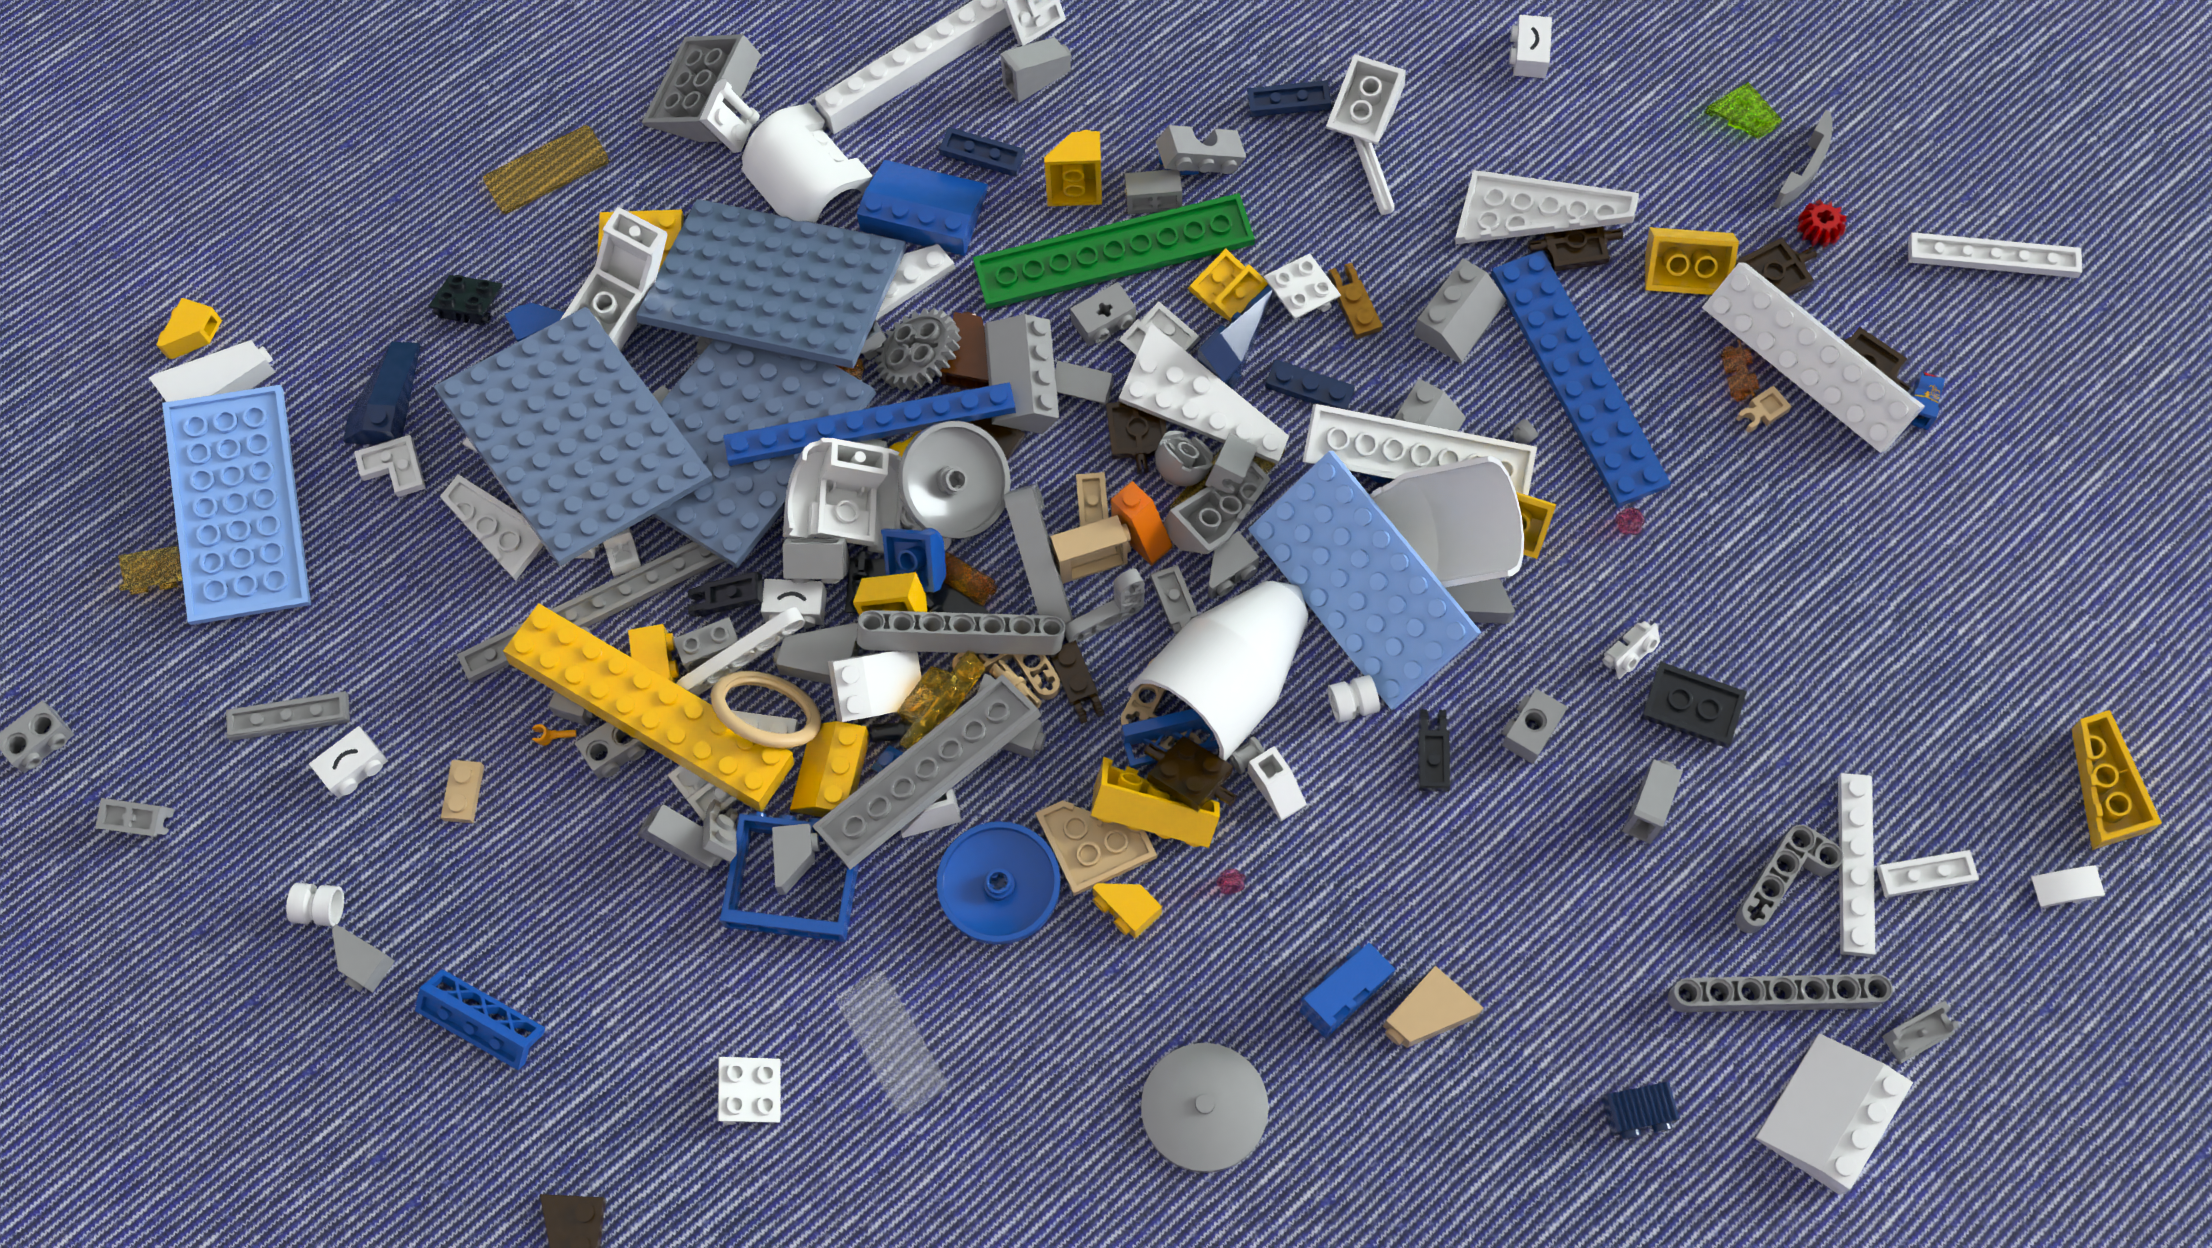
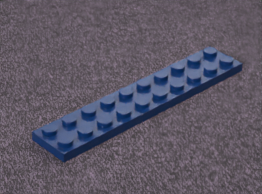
[1491,250,1671,508]

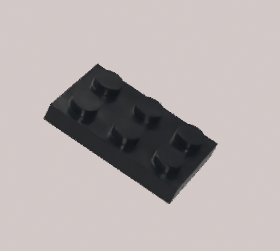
[1641,662,1747,748]

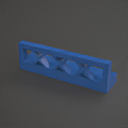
[1121,709,1247,768]
[414,969,545,1070]

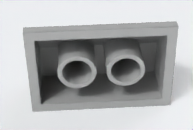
[1414,258,1507,364]
[1394,379,1466,431]

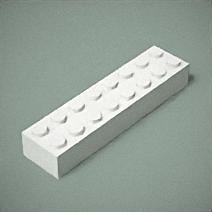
[1702,262,1925,453]

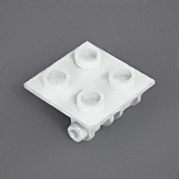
[1264,253,1341,319]
[718,1057,780,1125]

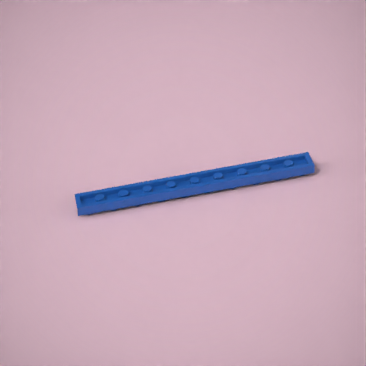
[723,382,1016,466]

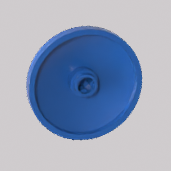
[937,821,1061,945]

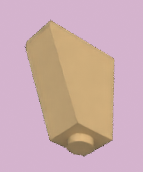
[1383,966,1484,1048]

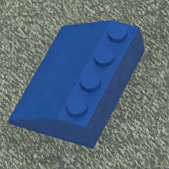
[857,160,989,256]

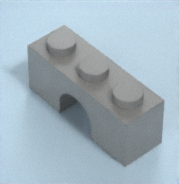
[1156,125,1247,174]

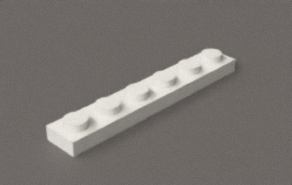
[1908,233,2082,278]
[1838,773,1875,957]

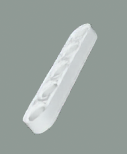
[676,608,805,696]

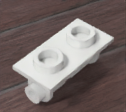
[1602,621,1660,679]

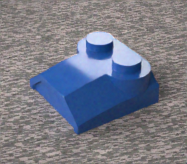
[881,528,946,592]

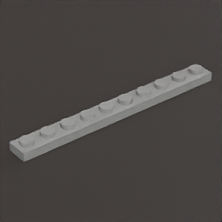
[457,541,725,683]

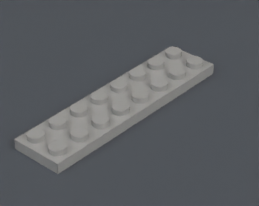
[812,674,1041,870]

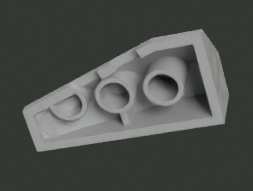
[1164,460,1271,554]

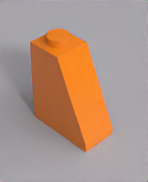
[1111,481,1173,566]

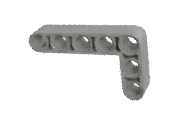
[1004,483,1073,625]

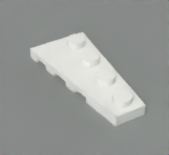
[440,474,544,581]

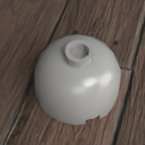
[1155,431,1213,486]

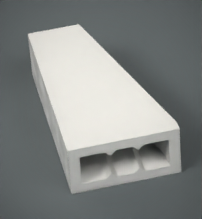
[149,340,275,402]

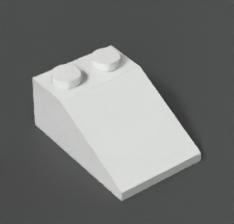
[1326,54,1406,145]
[828,651,926,722]

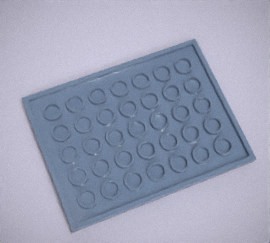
[636,199,906,368]
[434,306,713,567]
[652,339,876,568]

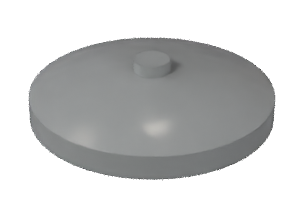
[898,421,1010,539]
[1141,1043,1268,1173]

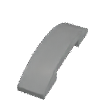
[1773,110,1832,209]

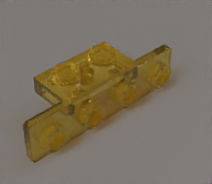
[897,650,985,751]

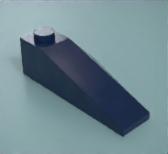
[1197,286,1273,389]
[343,341,421,445]

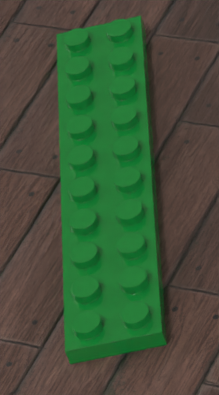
[973,193,1255,310]

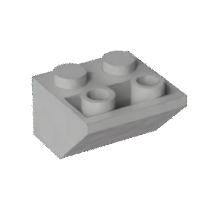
[783,538,850,584]

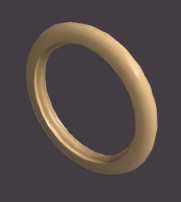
[710,671,821,748]

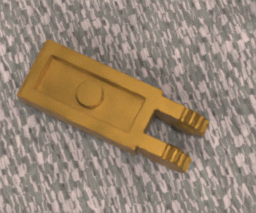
[1328,262,1383,339]

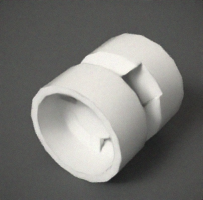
[1328,675,1380,723]
[286,883,344,927]

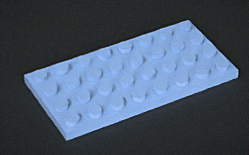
[162,385,311,625]
[1248,451,1482,710]

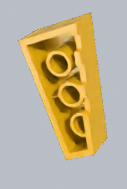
[2071,710,2162,850]
[1091,757,1220,848]

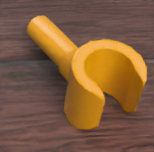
[532,724,577,746]

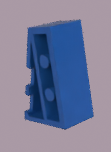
[1300,942,1396,1039]

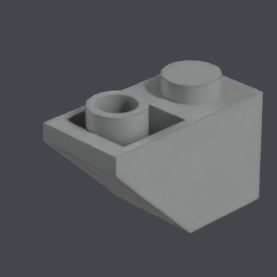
[1208,531,1260,600]

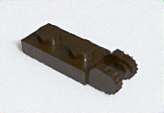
[1049,640,1105,724]

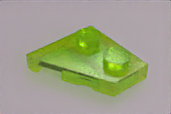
[1705,82,1782,139]

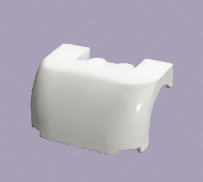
[741,103,873,223]
[783,438,903,554]

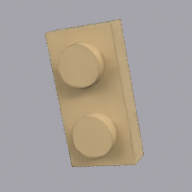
[1076,472,1109,527]
[440,760,484,823]

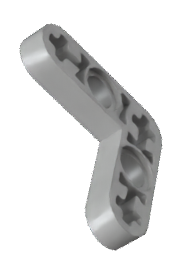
[1064,569,1145,643]

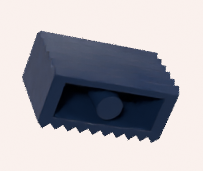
[1602,1081,1680,1140]

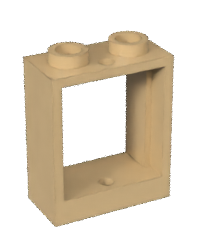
[1050,515,1131,584]

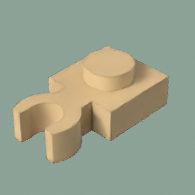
[1736,385,1792,432]

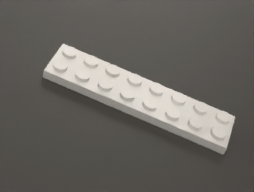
[1303,404,1537,495]

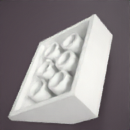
[1755,1033,1913,1195]

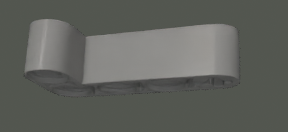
[1735,825,1844,933]

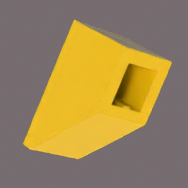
[156,298,222,359]
[628,624,679,683]
[1092,883,1162,938]

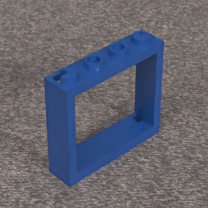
[720,811,859,942]

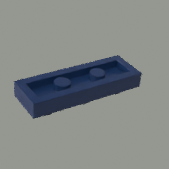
[1247,80,1331,117]
[939,127,1026,177]
[1265,359,1355,410]

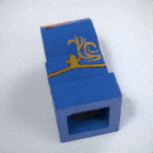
[1910,371,1945,430]

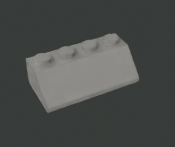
[984,314,1059,434]

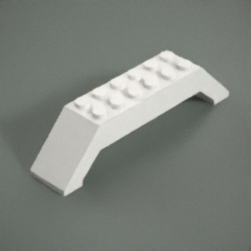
[463,207,668,453]

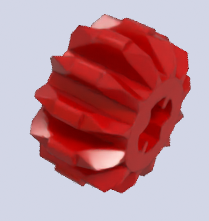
[1797,199,1847,249]

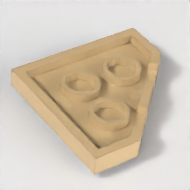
[1035,800,1157,896]

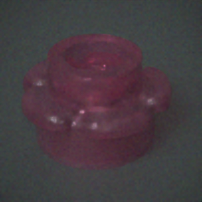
[1615,508,1645,535]
[1216,869,1246,894]

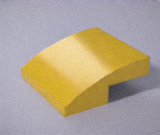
[1187,248,1268,322]

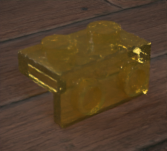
[118,546,183,595]

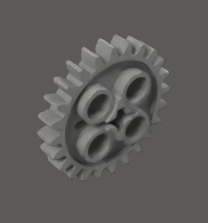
[874,308,961,391]

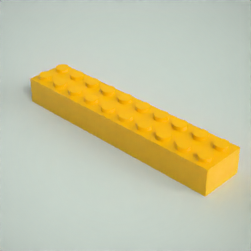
[503,603,794,812]

